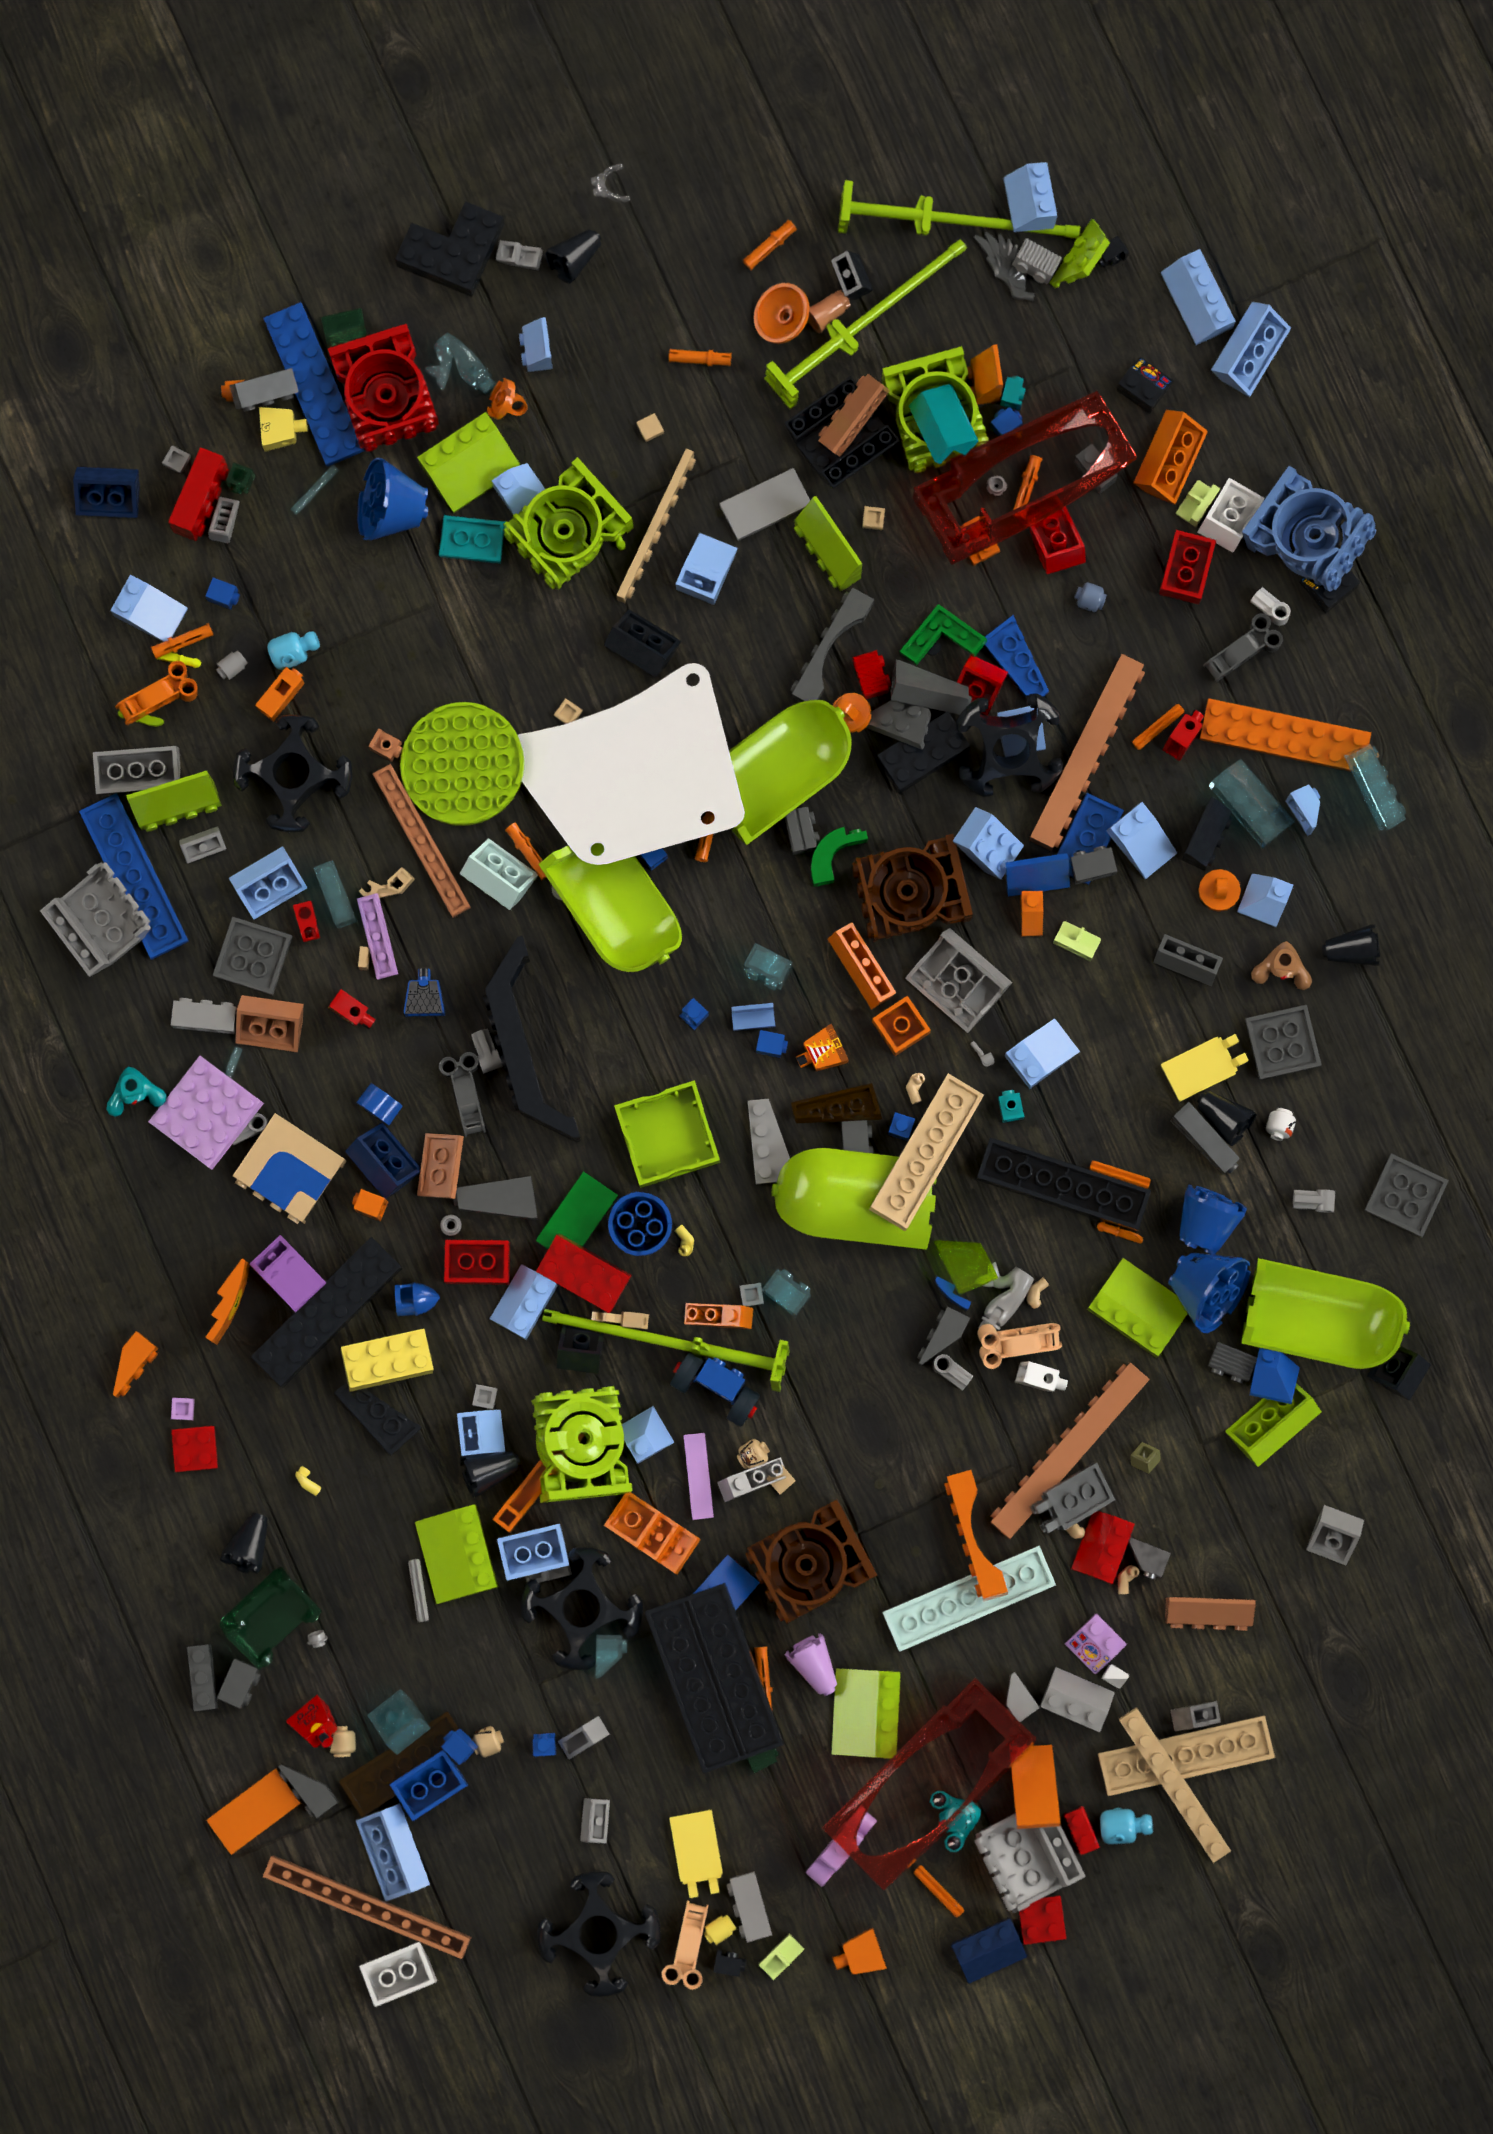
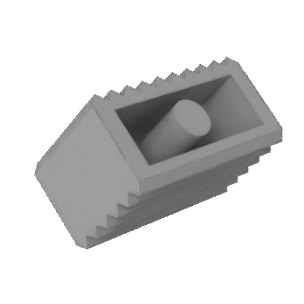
[1012,238,1062,285]

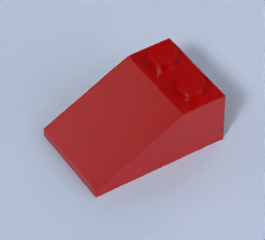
[1025,502,1086,574]

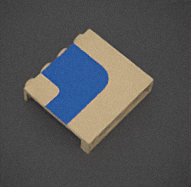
[233,1113,346,1224]

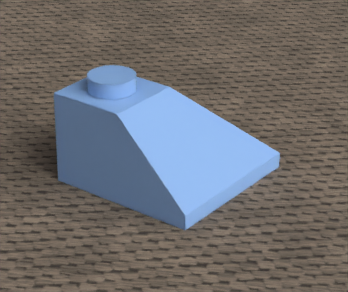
[492,463,545,515]
[1286,785,1320,836]
[1237,873,1293,927]
[622,1406,675,1464]

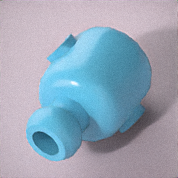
[267,631,320,670]
[1100,1808,1153,1844]

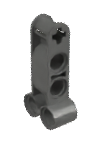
[1203,613,1283,683]
[439,1052,486,1137]

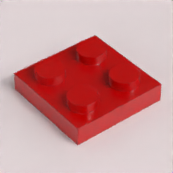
[172,1426,218,1472]
[1019,1895,1066,1945]

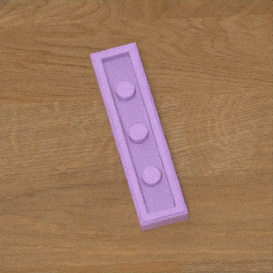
[357,893,398,980]
[684,1433,714,1520]

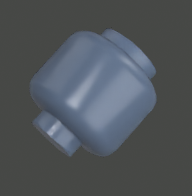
[1074,582,1107,612]

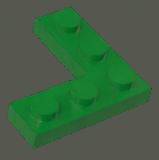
[900,604,987,665]

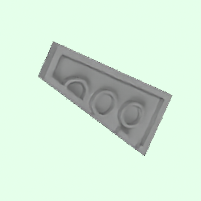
[748,1099,790,1185]

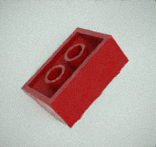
[1071,1511,1135,1584]

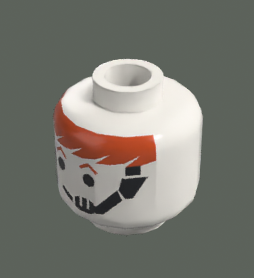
[1266,1108,1296,1141]

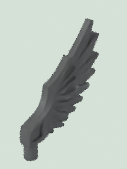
[974,232,1035,301]

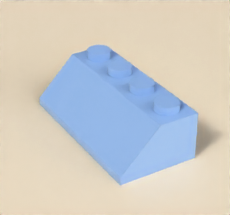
[1161,249,1235,345]
[1211,302,1291,396]
[356,1804,430,1902]

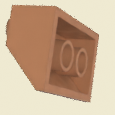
[236,995,304,1052]

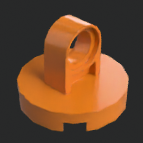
[487,378,527,420]
[833,693,872,733]
[1198,869,1241,912]

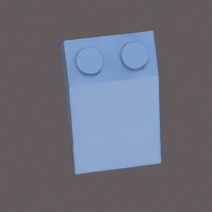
[110,575,188,642]
[1106,802,1177,879]
[1005,1018,1080,1089]

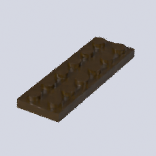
[339,1711,459,1818]

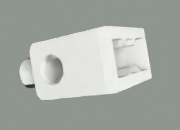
[1015,1361,1068,1392]

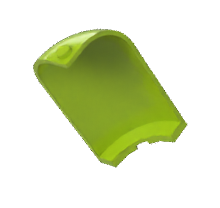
[729,700,851,845]
[538,843,682,972]
[772,1148,936,1250]
[1241,1258,1410,1369]

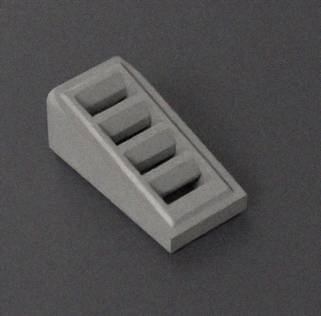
[208,497,239,543]

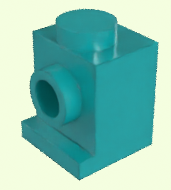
[1000,376,1026,411]
[998,1090,1024,1123]

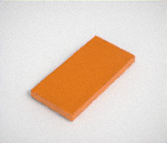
[1009,1745,1060,1829]
[206,1769,301,1855]

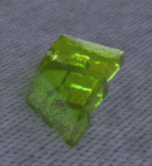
[934,1240,998,1295]

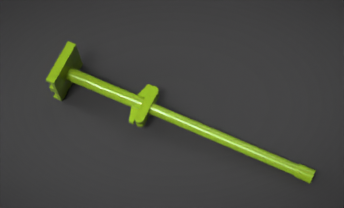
[838,180,1080,238]
[764,239,967,409]
[542,1309,790,1392]

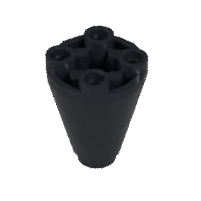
[220,1513,268,1574]

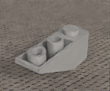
[717,1457,786,1502]

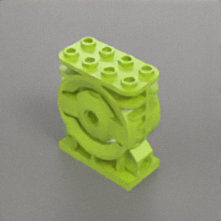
[881,346,989,473]
[503,457,633,590]
[532,1386,632,1503]

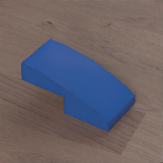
[934,1277,971,1311]

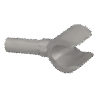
[970,1041,994,1067]

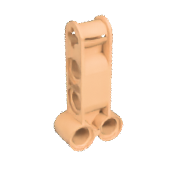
[977,1323,1062,1369]
[662,1901,708,1989]

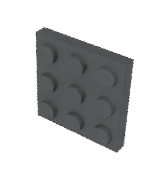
[213,917,293,995]
[1245,1005,1322,1080]
[1364,1153,1449,1238]

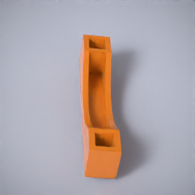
[493,1433,586,1533]
[944,1470,1008,1602]

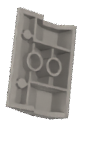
[905,928,1012,1033]

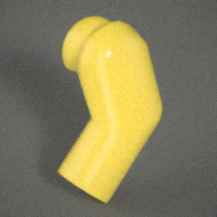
[675,1225,694,1256]
[295,1466,321,1496]

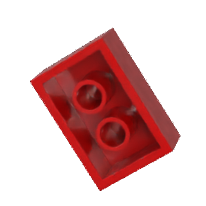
[1159,530,1216,605]
[444,1240,510,1285]

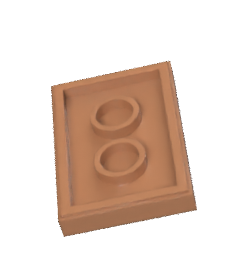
[417,1133,464,1199]

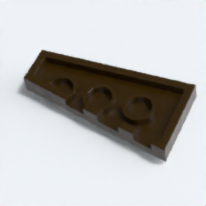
[791,1083,882,1123]

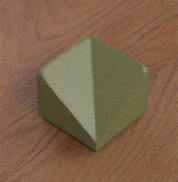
[1130,1442,1161,1474]

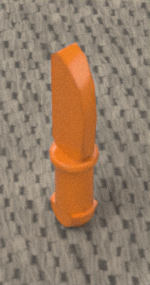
[1097,1222,1143,1244]

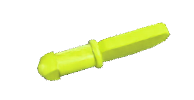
[157,652,201,668]

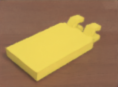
[1161,1034,1248,1102]
[669,1810,723,1898]

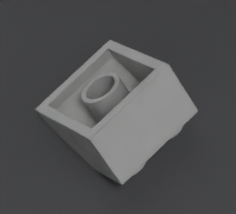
[1306,1505,1364,1565]

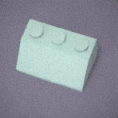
[460,838,538,910]

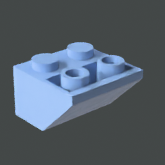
[457,1410,505,1456]

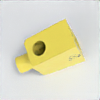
[259,407,308,451]

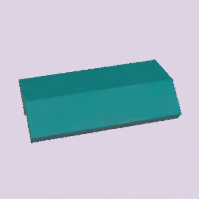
[908,384,979,464]

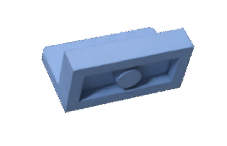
[731,1003,775,1031]

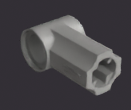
[471,1029,503,1074]
[233,1113,269,1145]
[1293,1190,1335,1213]
[932,1354,973,1391]

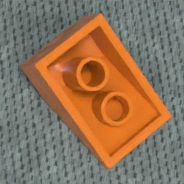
[967,345,1003,405]

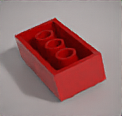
[168,447,229,541]
[536,1234,632,1313]

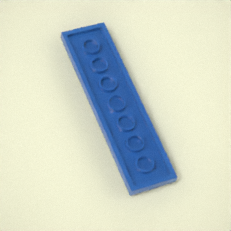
[264,303,364,467]
[79,793,189,960]

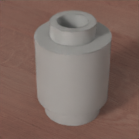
[216,650,248,680]

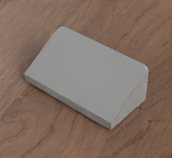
[179,826,226,864]
[581,1798,610,1843]

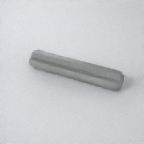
[408,1559,429,1622]

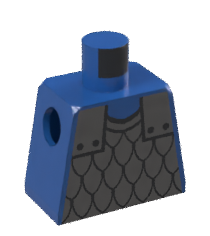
[404,968,445,1017]

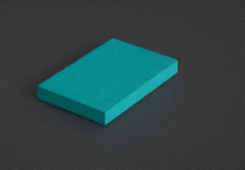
[439,515,505,563]

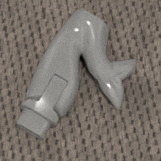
[975,1262,1034,1337]

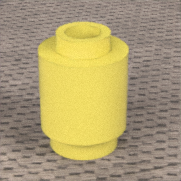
[704,1914,736,1945]

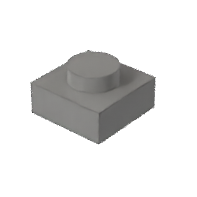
[162,446,191,474]
[740,1283,764,1307]
[472,1384,498,1409]

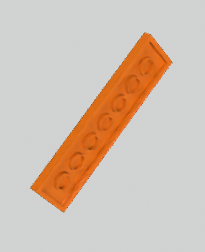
[1200,698,1371,774]

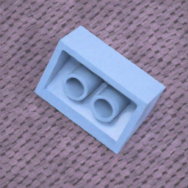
[1004,162,1057,232]
[229,846,307,919]
[490,1264,558,1340]
[497,1524,569,1581]

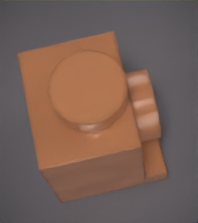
[369,728,403,762]

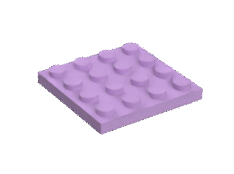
[148,1056,264,1170]

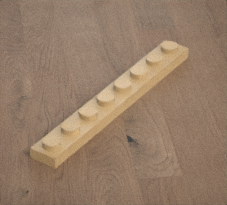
[617,449,696,603]
[1119,1707,1231,1863]

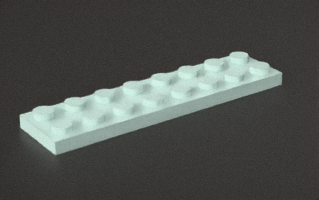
[883,1546,1056,1652]

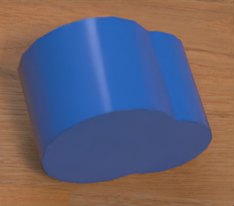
[356,1083,403,1126]

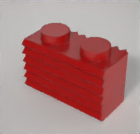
[853,650,891,700]
[1063,1806,1100,1855]

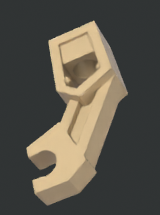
[359,867,415,898]
[591,1312,649,1329]

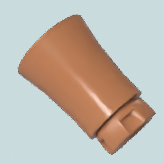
[807,290,851,333]

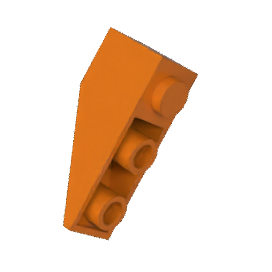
[684,1303,753,1329]
[113,1331,158,1398]

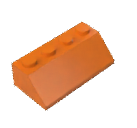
[1134,410,1208,504]

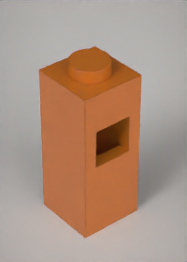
[255,667,305,722]

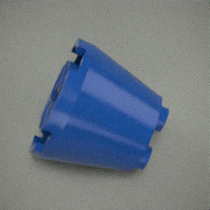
[1179,1184,1247,1255]
[608,1192,672,1256]

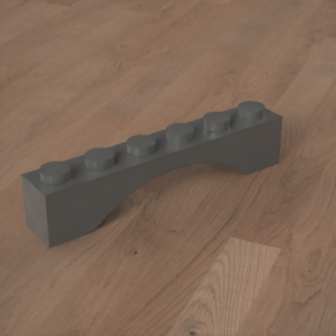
[790,587,874,703]

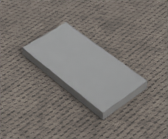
[720,468,810,541]

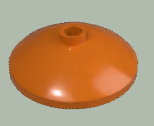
[754,283,809,344]

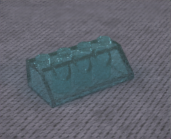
[1344,744,1406,830]
[1209,759,1295,849]

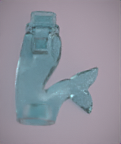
[425,333,497,395]

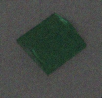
[321,308,367,355]

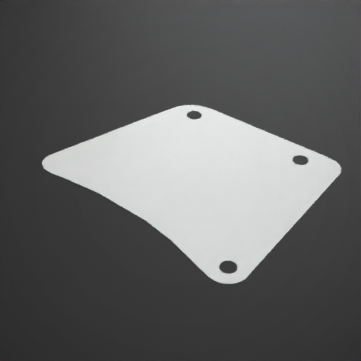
[517,663,745,865]

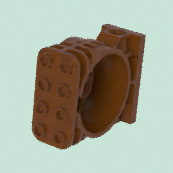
[852,834,973,942]
[745,1500,877,1624]

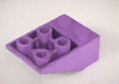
[250,1235,326,1312]

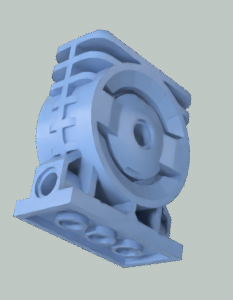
[1242,466,1376,592]

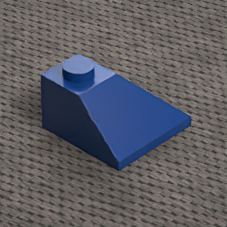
[1250,1348,1300,1404]

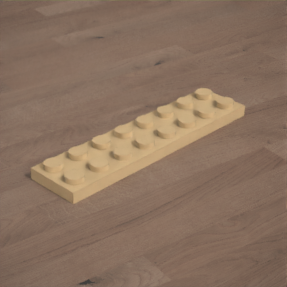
[869,1073,984,1231]
[1098,1716,1275,1796]

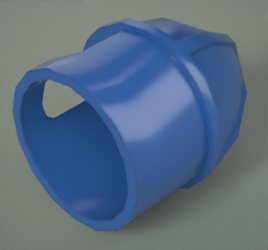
[395,1282,440,1316]

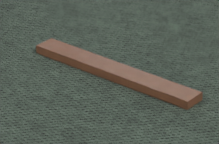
[373,764,471,918]

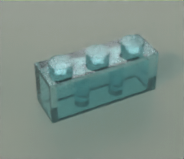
[313,860,357,929]

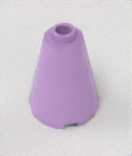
[785,1634,837,1696]

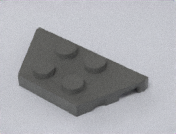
[865,700,931,749]

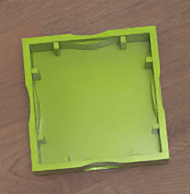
[614,1080,720,1188]

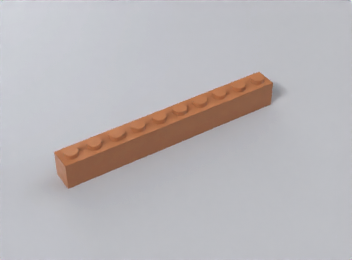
[1029,654,1145,852]
[990,1362,1150,1539]
[263,1856,471,1959]

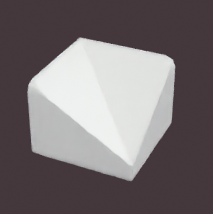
[1102,1665,1129,1689]

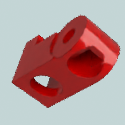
[293,901,320,942]

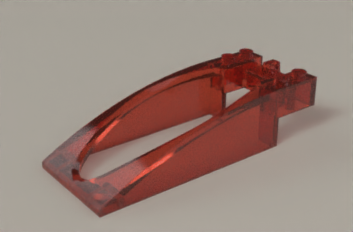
[913,391,1137,565]
[822,1678,1037,1891]

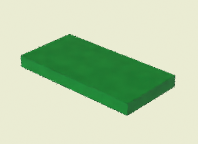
[536,1172,618,1249]

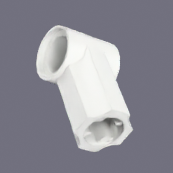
[1251,587,1290,626]

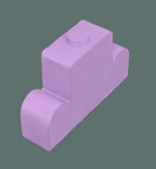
[805,1806,877,1887]

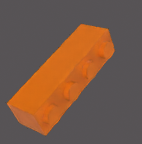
[828,922,896,1010]

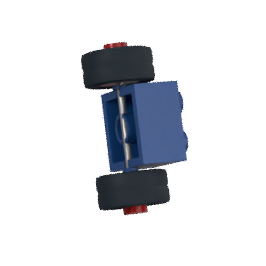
[670,1353,760,1427]

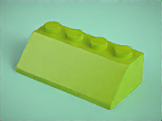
[1225,1383,1321,1467]

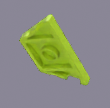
[1049,219,1110,288]

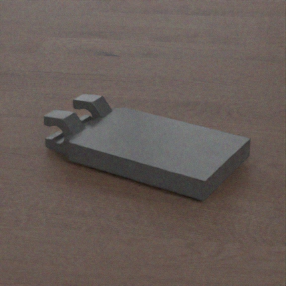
[1029,1462,1115,1533]

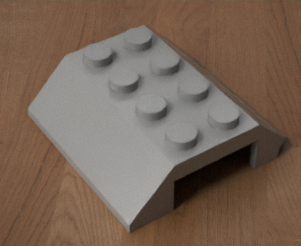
[40,862,151,977]
[974,1813,1085,1913]

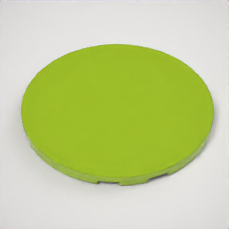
[400,702,525,826]

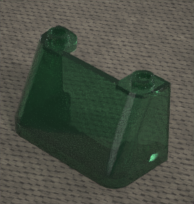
[219,1567,322,1670]

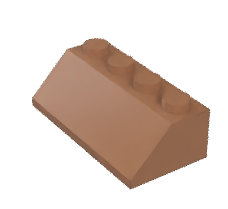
[818,374,890,457]
[1165,1597,1255,1630]

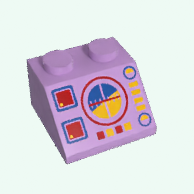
[1065,1614,1127,1674]

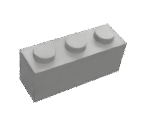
[171,998,237,1034]
[727,1871,772,1942]

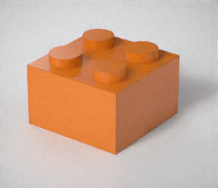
[872,996,931,1056]

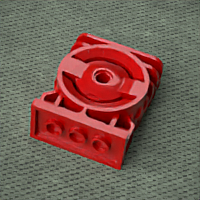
[328,323,439,452]

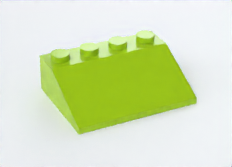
[417,412,520,513]
[794,496,862,592]
[126,771,222,832]
[1087,1258,1188,1358]
[415,1504,498,1604]
[832,1669,900,1759]

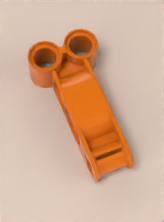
[115,661,197,725]

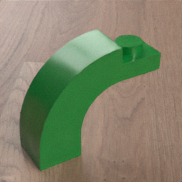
[811,827,868,887]

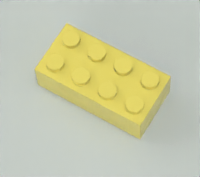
[341,1329,434,1392]

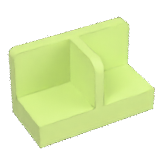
[1176,480,1220,527]
[1053,921,1101,962]
[759,1934,804,1980]

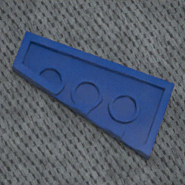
[984,615,1049,697]

